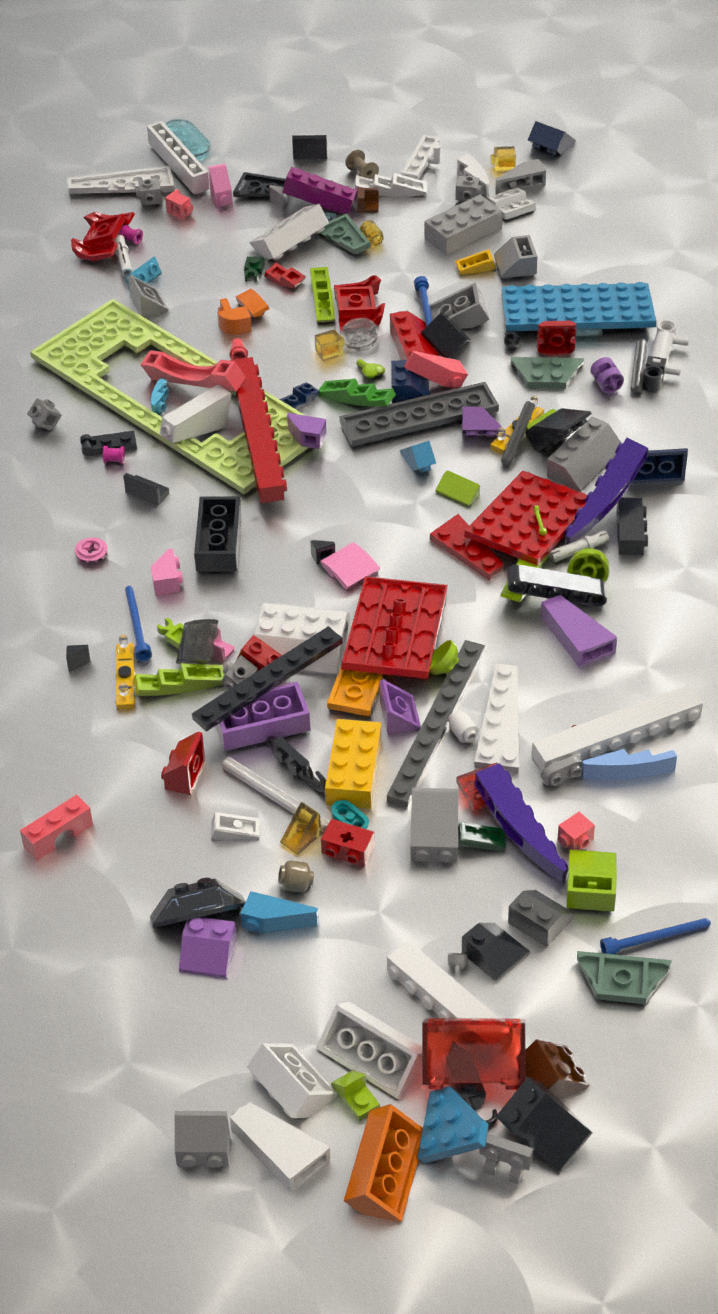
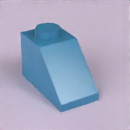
[400,441,436,473]

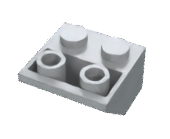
[494,235,538,278]

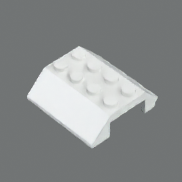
[255,603,350,677]

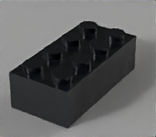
[194,496,242,572]

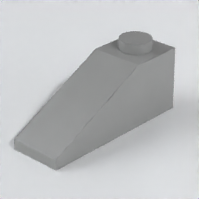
[495,159,546,194]

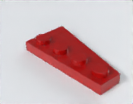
[430,514,504,580]

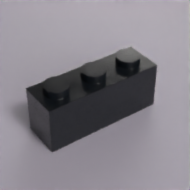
[616,497,648,555]

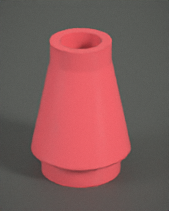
[229,338,248,360]

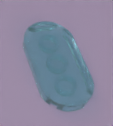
[165,119,211,160]

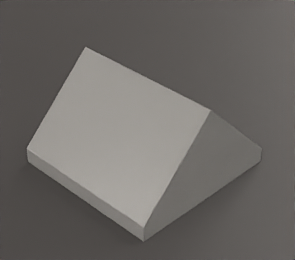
[128,274,169,318]

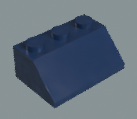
[631,448,688,484]

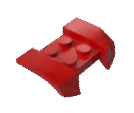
[71,212,135,261]
[334,275,385,334]

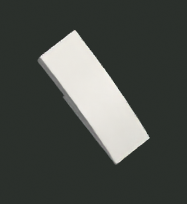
[457,154,489,199]

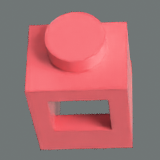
[165,189,194,219]

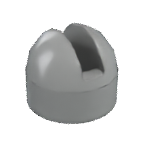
[448,953,467,971]

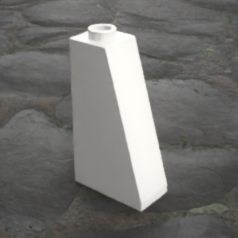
[160,385,231,443]
[230,1102,331,1192]

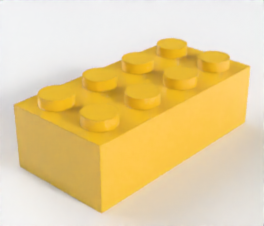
[325,719,382,809]

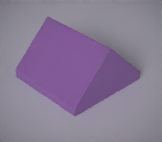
[379,679,421,735]

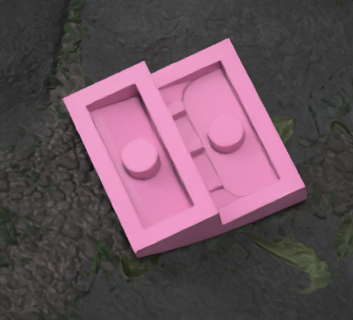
[320,542,380,590]

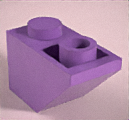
[462,407,502,438]
[287,413,327,449]

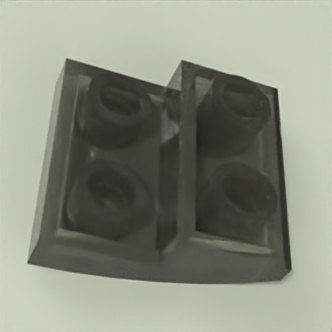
[176,619,219,665]

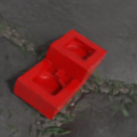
[264,263,306,288]

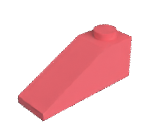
[404,351,468,389]

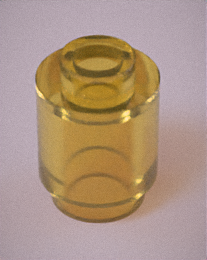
[360,220,384,246]

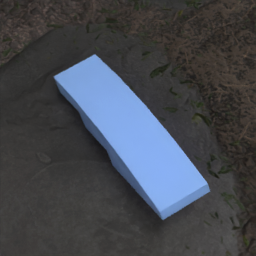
[581,749,677,780]

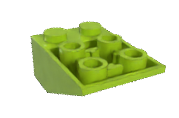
[566,849,617,912]

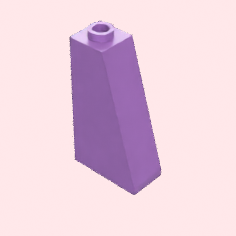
[541,595,617,667]

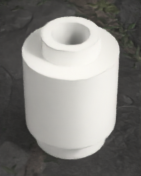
[448,710,479,743]

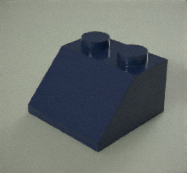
[528,121,576,156]
[391,360,430,403]

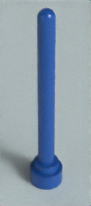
[414,276,433,327]
[125,586,152,662]
[600,918,711,955]

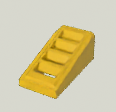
[455,249,496,275]

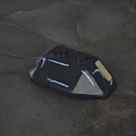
[150,877,246,929]

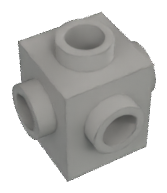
[455,176,482,201]
[136,179,162,206]
[27,398,62,431]
[222,655,258,690]

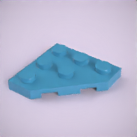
[417,1086,488,1163]

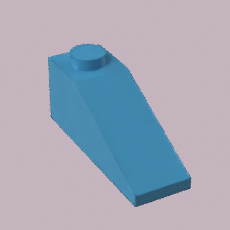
[241,891,319,933]

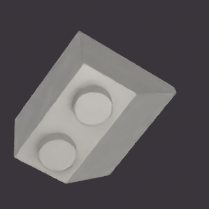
[175,1111,230,1168]

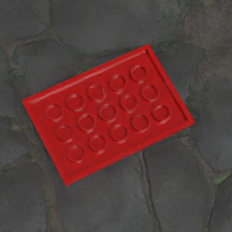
[464,470,587,566]

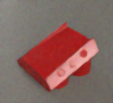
[536,321,577,356]

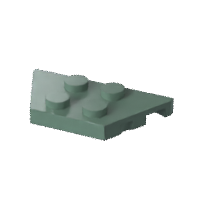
[510,357,584,388]
[577,951,672,1004]

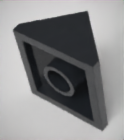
[292,135,328,159]
[421,313,471,358]

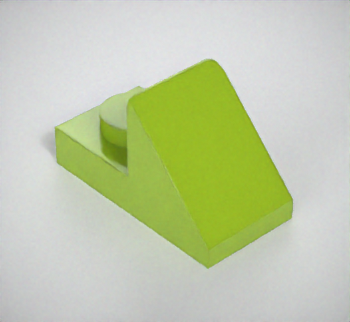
[331,1070,380,1122]

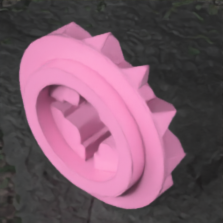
[75,538,108,564]

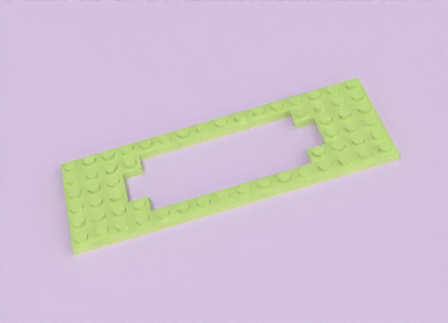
[30,299,327,494]

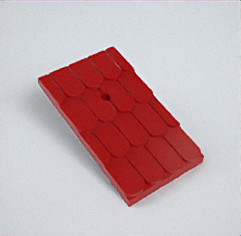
[341,576,448,679]

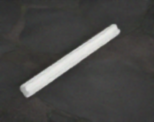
[222,757,330,832]

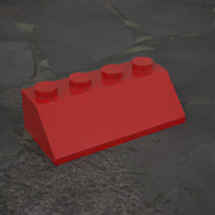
[390,311,439,360]

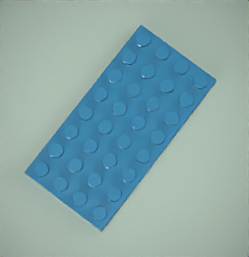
[501,282,657,331]

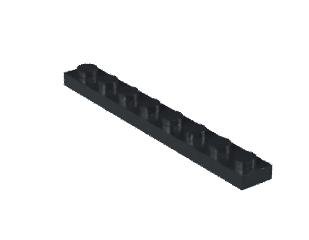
[192,626,343,732]

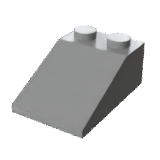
[430,283,490,329]

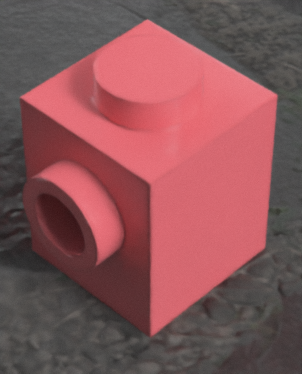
[557,812,595,850]

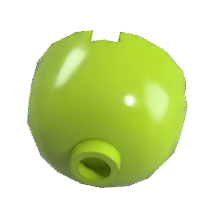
[567,548,610,582]

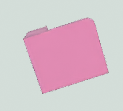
[201,625,235,663]

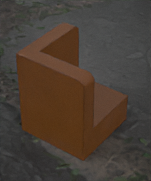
[357,188,379,213]

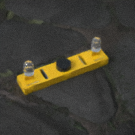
[490,396,544,455]
[115,635,135,710]

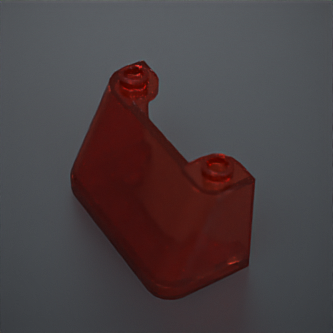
[422,1018,526,1090]

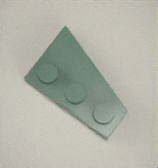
[318,213,371,255]

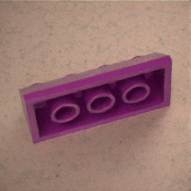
[282,167,357,215]

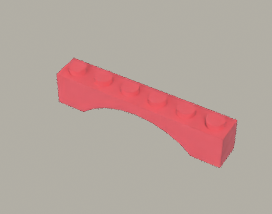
[140,351,245,392]

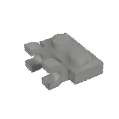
[479,1133,533,1184]

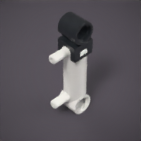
[642,319,689,393]

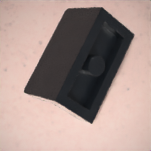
[123,473,170,506]

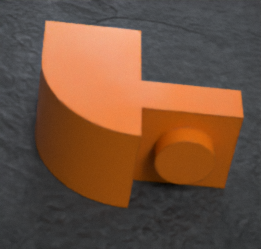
[217,298,252,335]

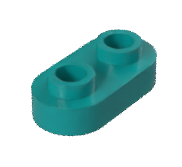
[331,800,369,830]

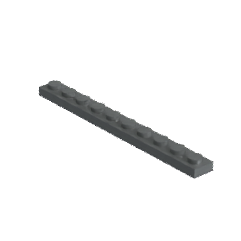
[386,640,485,808]

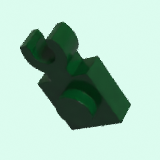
[244,256,265,282]

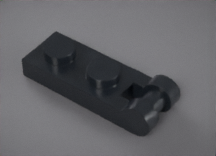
[80,431,137,456]

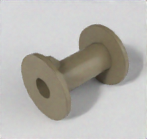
[345,149,379,180]

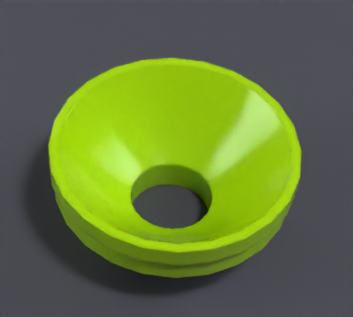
[429,640,459,675]

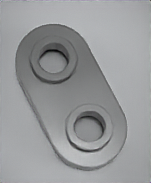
[540,755,583,786]

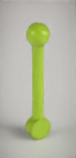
[533,506,547,536]

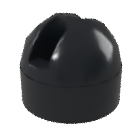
[504,332,521,348]

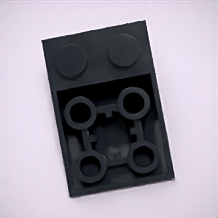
[525,408,592,452]

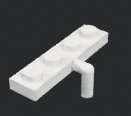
[401,135,441,180]

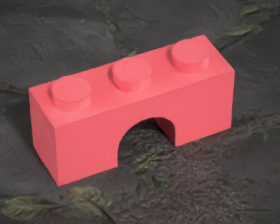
[20,795,93,861]

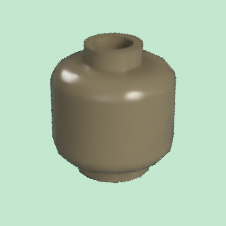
[278,860,314,893]

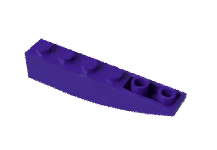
[565,438,648,544]
[474,763,568,884]

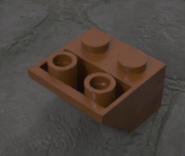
[516,1039,590,1100]

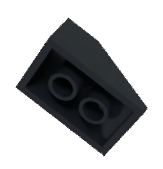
[496,1077,593,1172]

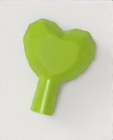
[356,359,386,379]

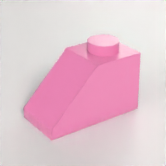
[208,164,233,208]

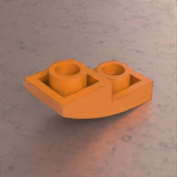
[235,289,269,317]

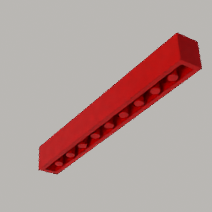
[230,357,287,503]

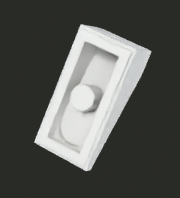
[211,812,260,840]

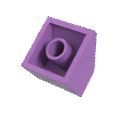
[179,917,237,978]

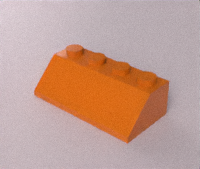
[343,1104,423,1222]

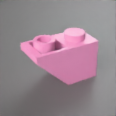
[151,548,183,596]

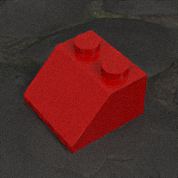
[161,732,205,795]

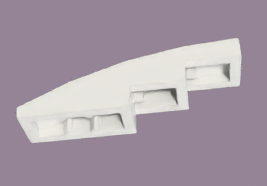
[354,173,427,197]

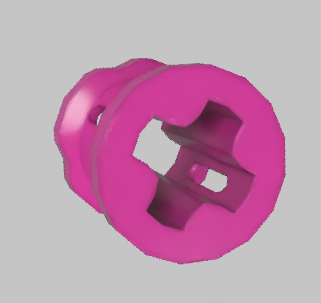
[120,225,143,245]
[103,446,125,464]

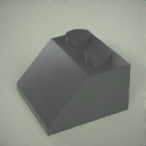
[508,890,575,947]

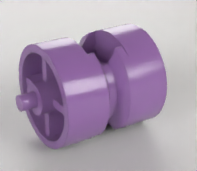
[590,357,624,393]

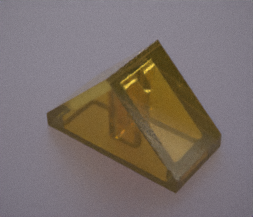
[280,802,321,854]

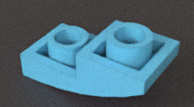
[151,378,169,416]

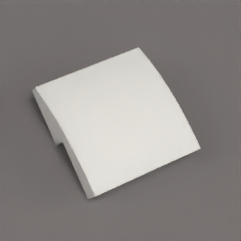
[487,187,536,220]

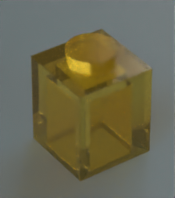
[490,146,516,171]
[315,329,345,360]

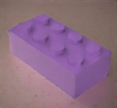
[216,681,311,751]

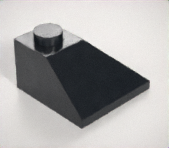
[461,923,530,982]

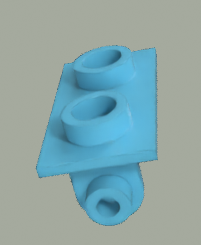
[125,256,162,285]

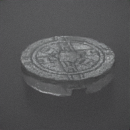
[341,318,379,351]

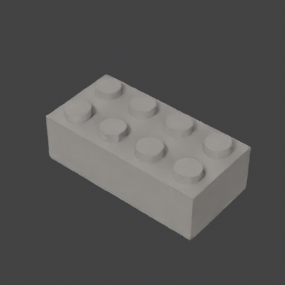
[424,195,503,256]

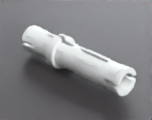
[115,235,133,278]
[548,530,609,563]

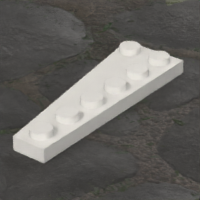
[67,166,175,194]
[474,663,519,773]

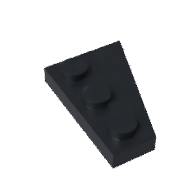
[233,172,288,197]

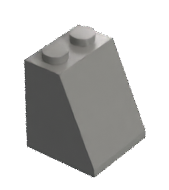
[410,788,459,862]

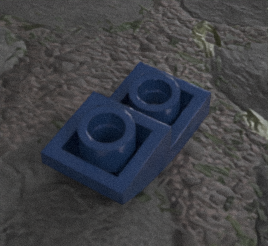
[279,382,320,411]

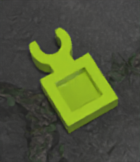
[157,618,195,650]

